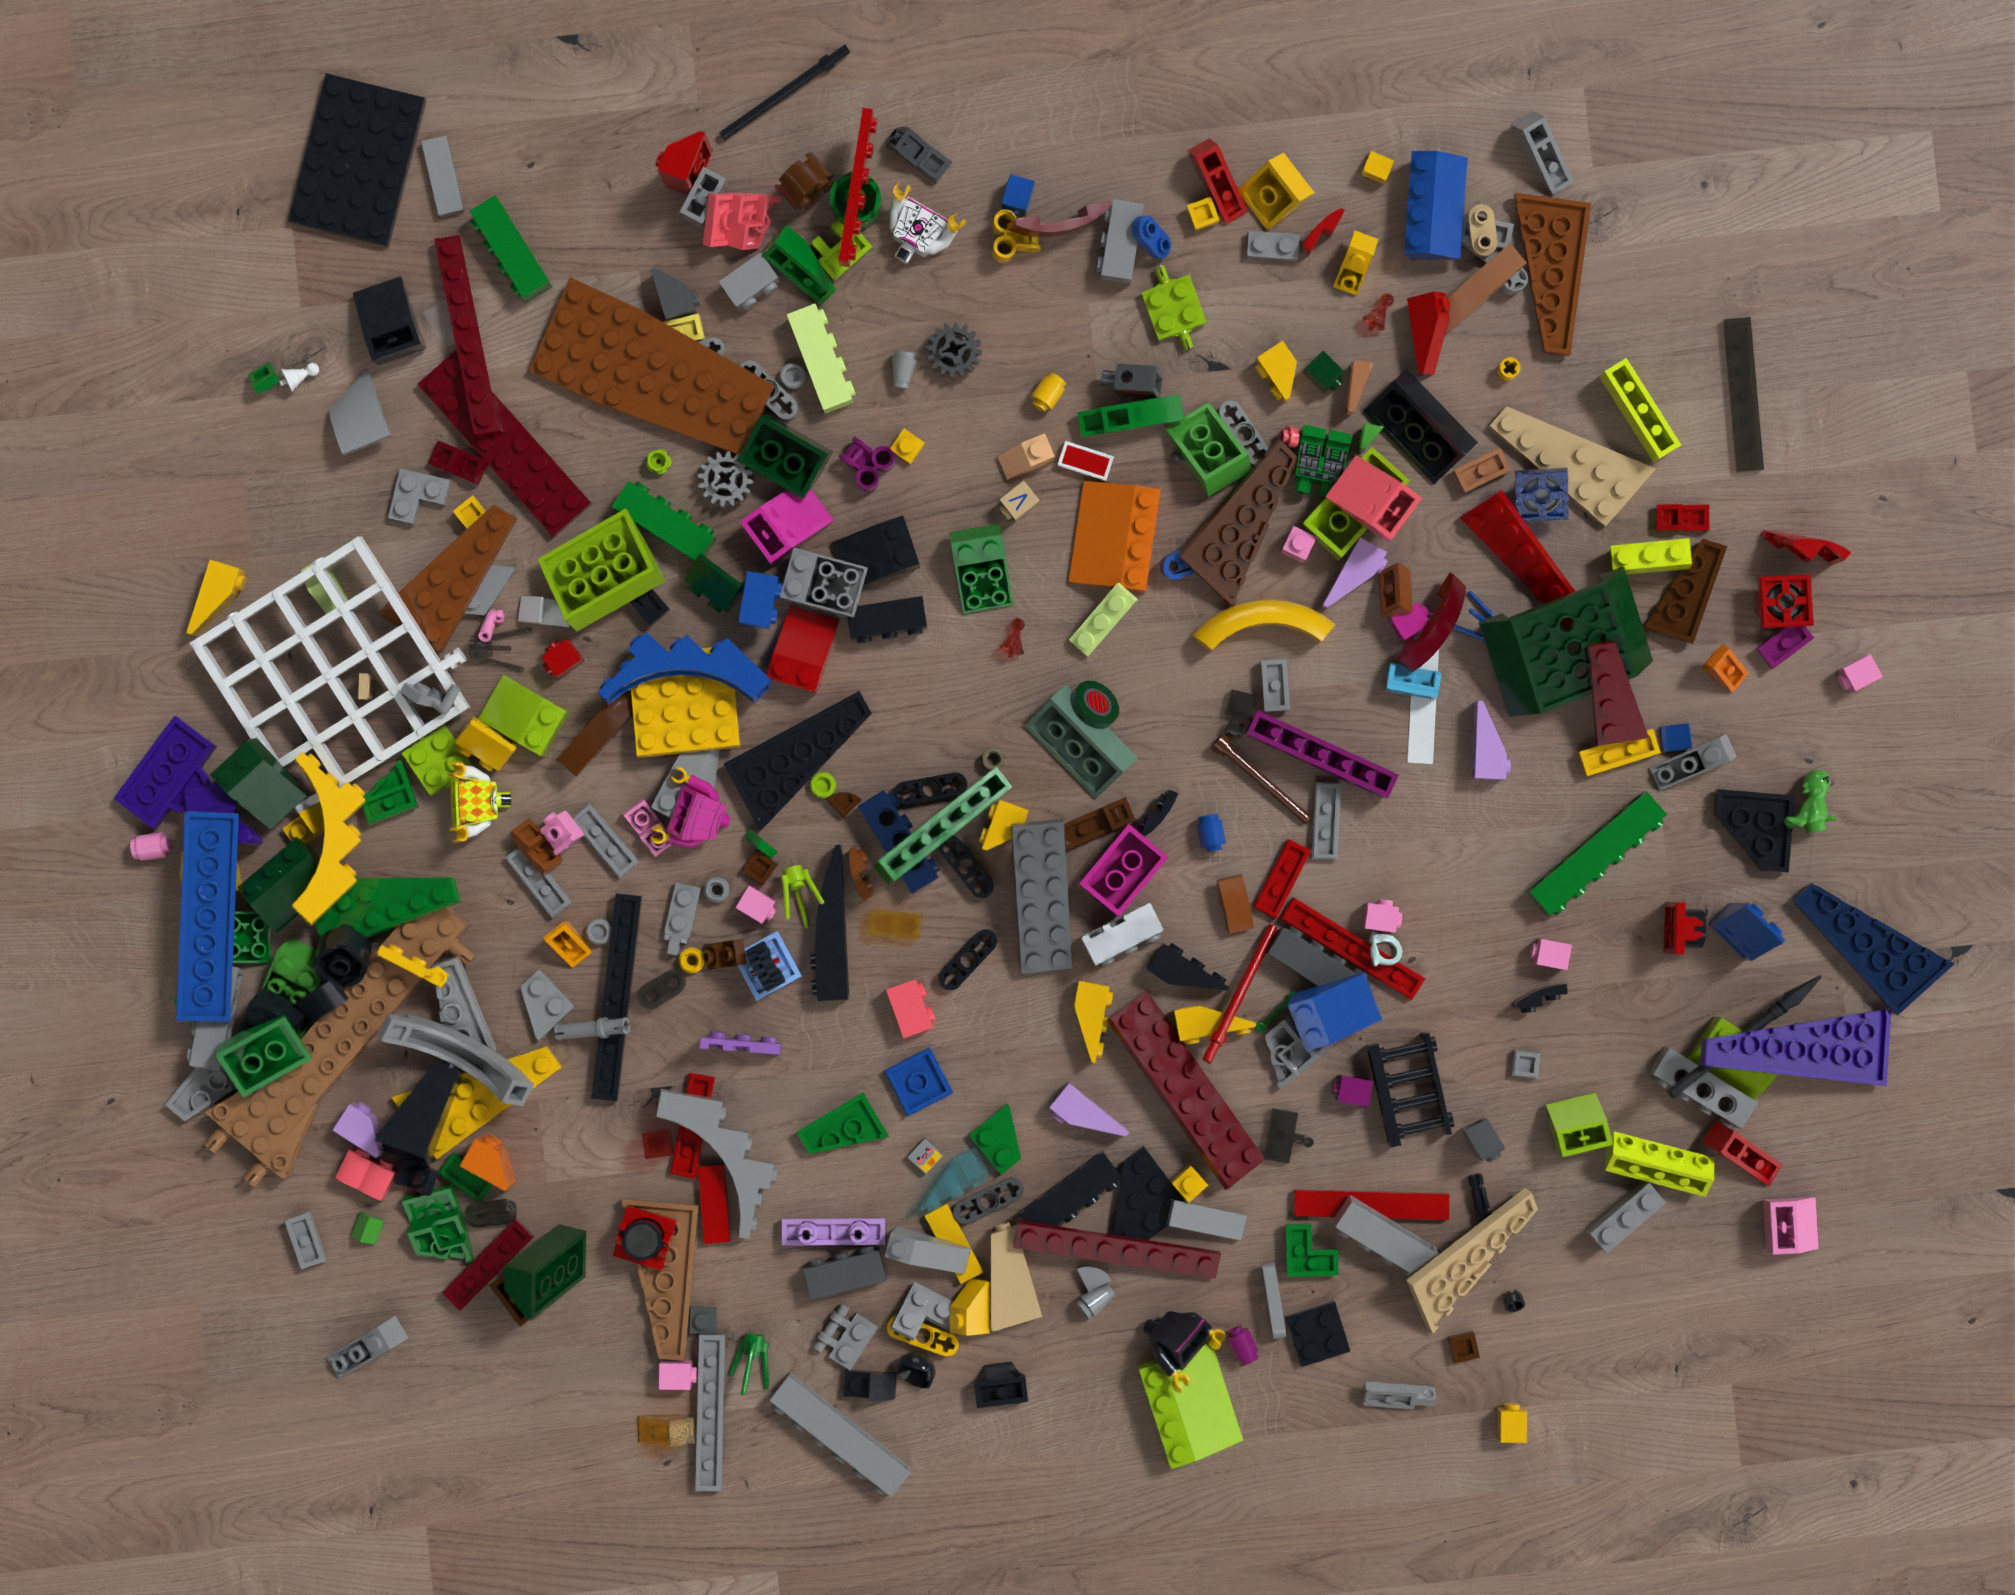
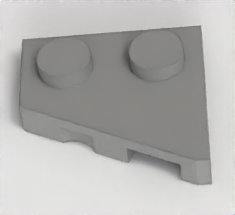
[464,565,516,616]
[520,969,575,1041]

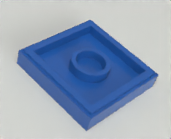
[884,1047,953,1117]

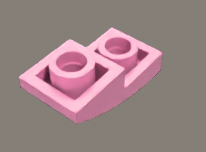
[623,798,671,857]

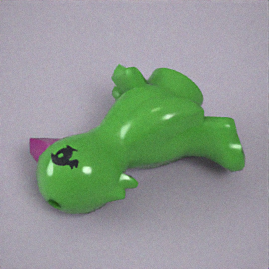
[1784,769,1837,833]

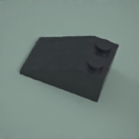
[831,515,920,586]

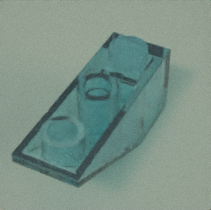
[919,1146,990,1212]

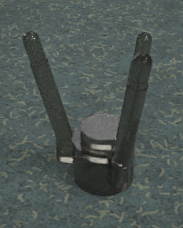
[469,627,532,672]

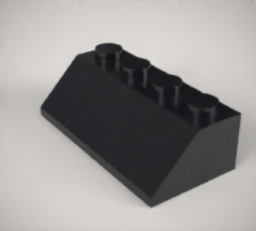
[1364,369,1478,484]

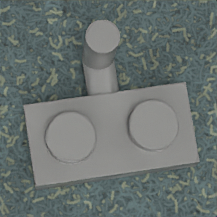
[400,682,460,714]

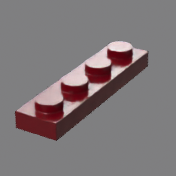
[442,1218,535,1311]

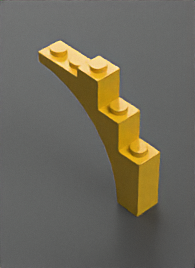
[292,752,366,926]

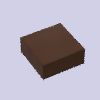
[742,850,778,885]
[1448,1331,1480,1363]

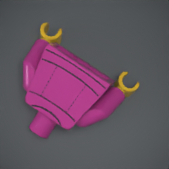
[651,766,730,848]

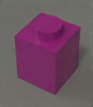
[1332,1074,1373,1107]

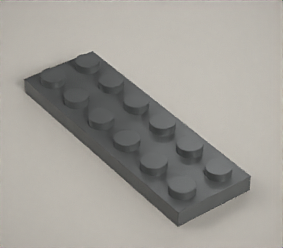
[1011,819,1072,974]

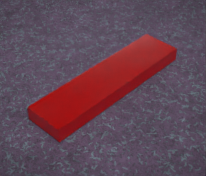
[670,1072,716,1179]

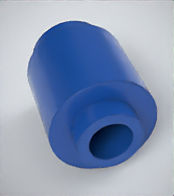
[1197,814,1226,852]

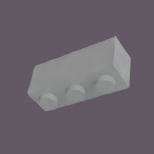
[1097,199,1144,285]
[1585,1181,1666,1253]

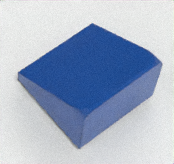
[1660,723,1692,752]

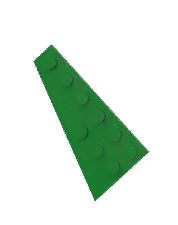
[316,877,461,939]

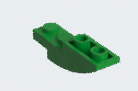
[1077,395,1184,438]

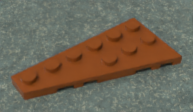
[1514,193,1591,356]
[376,505,518,652]

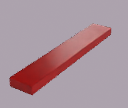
[1280,897,1426,1000]
[1294,1189,1450,1220]

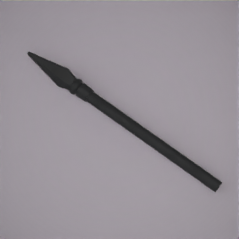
[1667,975,1822,1099]

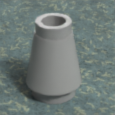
[892,350,917,388]
[1076,1283,1116,1319]

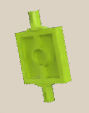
[1141,265,1207,351]
[402,725,473,796]

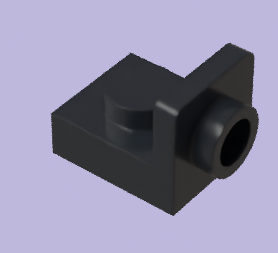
[886,127,931,167]
[393,1159,439,1196]

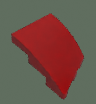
[1760,530,1851,566]

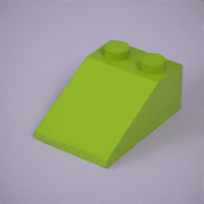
[478,675,570,757]

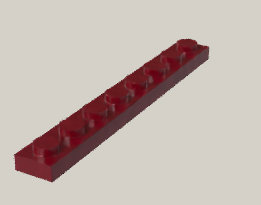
[434,235,500,437]
[1013,1220,1221,1279]

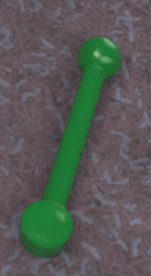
[1256,992,1296,1032]

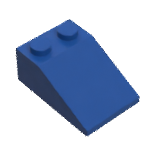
[1288,972,1382,1052]

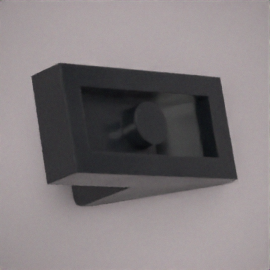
[843,1369,897,1402]

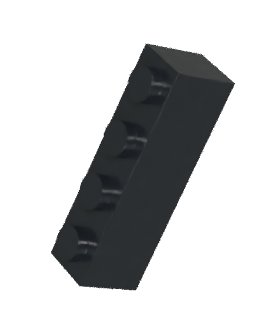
[1020,1150,1122,1226]

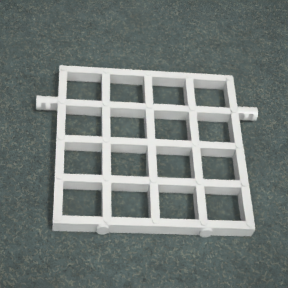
[190,536,470,813]

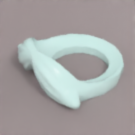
[1369,930,1402,966]

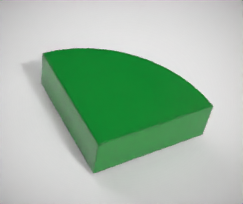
[745,829,778,858]

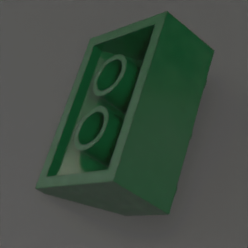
[737,414,833,499]
[238,837,320,933]

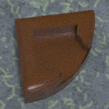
[826,792,862,818]

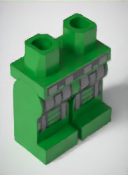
[1293,424,1353,499]

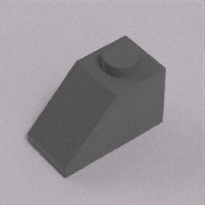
[650,268,700,321]

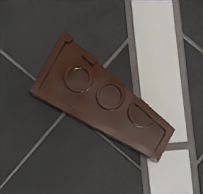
[1644,539,1727,644]

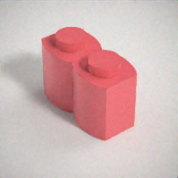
[335,1147,397,1201]

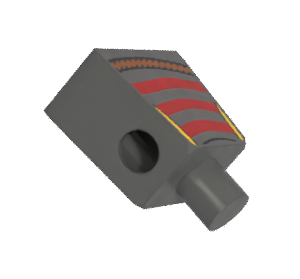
[1101,364,1163,399]

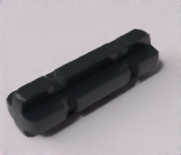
[1468,1173,1491,1223]

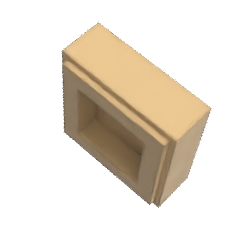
[358,673,374,701]

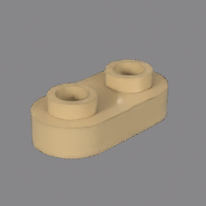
[1467,204,1498,257]

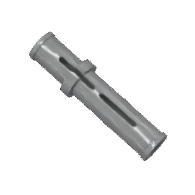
[554,1017,630,1040]

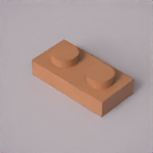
[1453,448,1511,494]

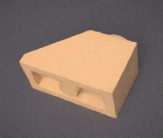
[997,433,1055,481]

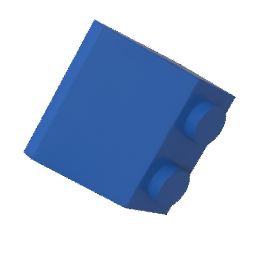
[738,571,783,630]

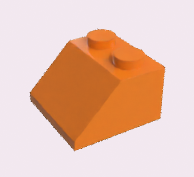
[460,1133,516,1191]

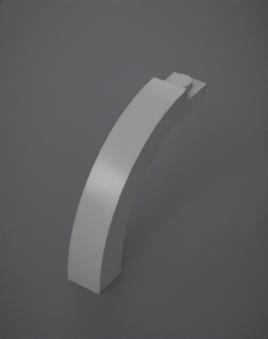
[377,1013,534,1106]

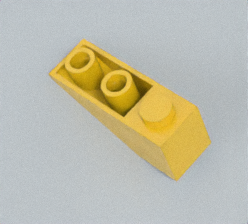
[1074,980,1113,1063]
[1173,1005,1256,1045]

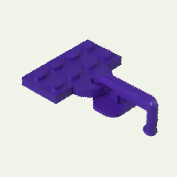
[113,716,263,846]

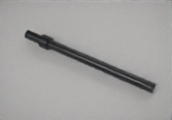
[719,44,850,140]

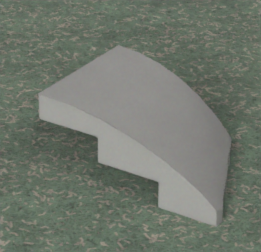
[329,369,392,456]
[1265,1013,1339,1090]

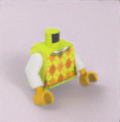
[447,762,511,843]

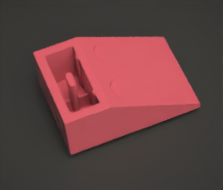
[1325,455,1422,543]

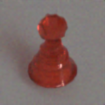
[1363,293,1394,331]
[1000,618,1025,658]

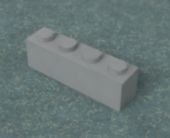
[187,967,244,1072]
[1333,1194,1439,1277]

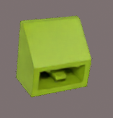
[1545,1092,1613,1157]

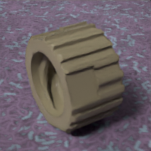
[982,748,1005,771]

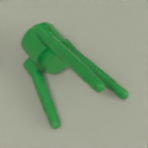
[729,1333,769,1396]

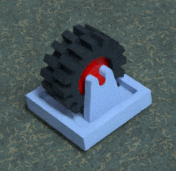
[738,931,802,1001]

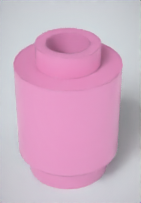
[130,832,172,861]

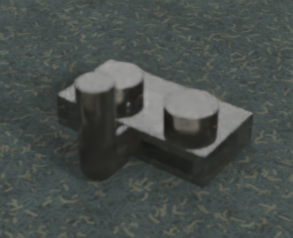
[1263,1108,1314,1164]

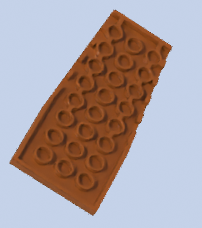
[529,277,774,455]

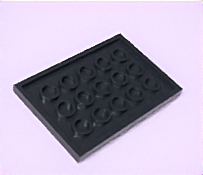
[288,73,427,247]

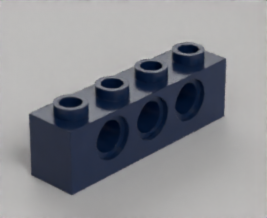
[858,790,940,894]

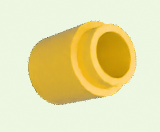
[1030,372,1066,412]

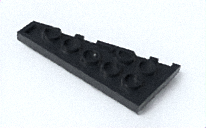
[724,691,872,832]

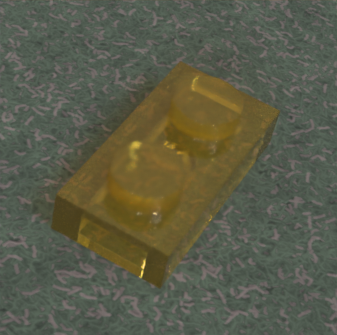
[868,909,922,940]

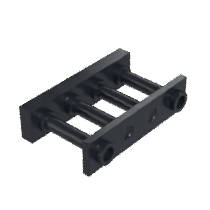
[1366,1032,1455,1148]

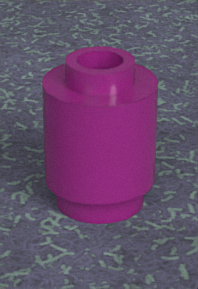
[1225,1325,1259,1366]

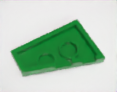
[797,1092,889,1154]

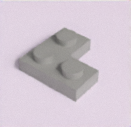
[388,468,452,525]
[890,1282,953,1341]

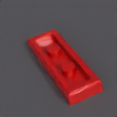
[1253,839,1312,919]
[698,1164,731,1244]

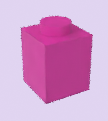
[1388,602,1431,642]

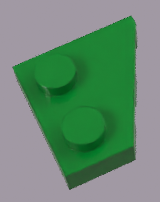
[363,760,419,825]
[969,1103,1021,1175]

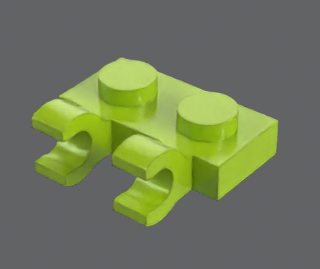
[811,219,873,282]

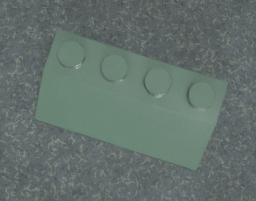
[1025,685,1138,799]

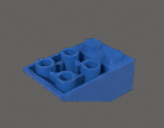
[1709,903,1786,961]

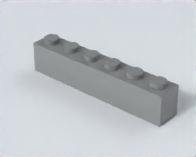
[769,1372,912,1497]

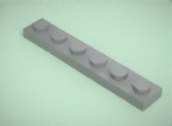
[695,1334,726,1491]

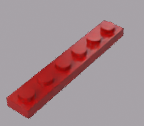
[838,108,878,267]

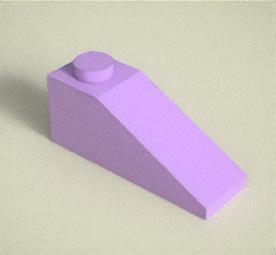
[1321,537,1388,609]
[1471,701,1511,780]
[1049,1082,1129,1136]

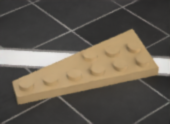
[1489,406,1656,527]

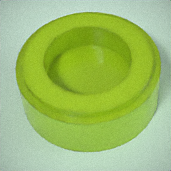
[810,772,836,798]

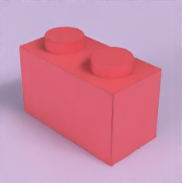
[886,979,936,1038]

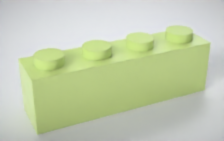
[787,304,856,414]

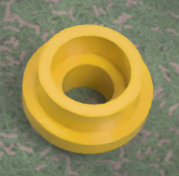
[679,948,705,973]

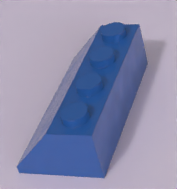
[1404,151,1468,260]

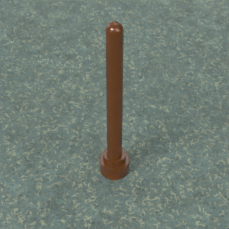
[1210,733,1311,823]

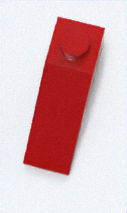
[1187,138,1248,224]
[1407,291,1450,375]
[1702,1121,1783,1186]

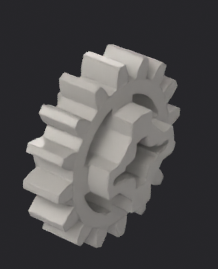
[698,451,754,508]

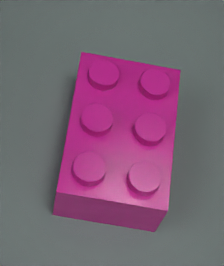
[1079,824,1168,917]

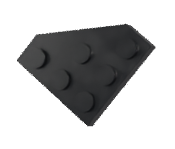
[1714,789,1795,873]
[1113,1146,1186,1240]

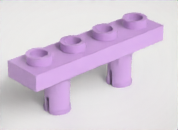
[782,1218,886,1245]

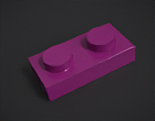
[1756,627,1814,669]

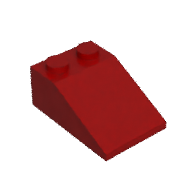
[767,605,839,694]

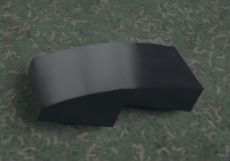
[1138,790,1179,836]
[295,978,349,1022]
[1512,983,1568,1013]

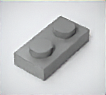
[1246,231,1300,262]
[1260,659,1290,712]
[285,1211,328,1270]

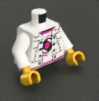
[889,181,966,264]

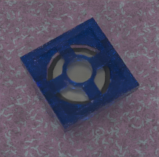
[1514,468,1569,522]

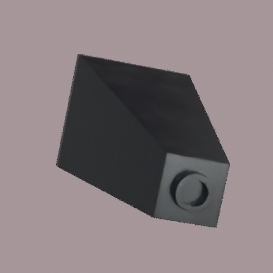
[375,1061,462,1167]

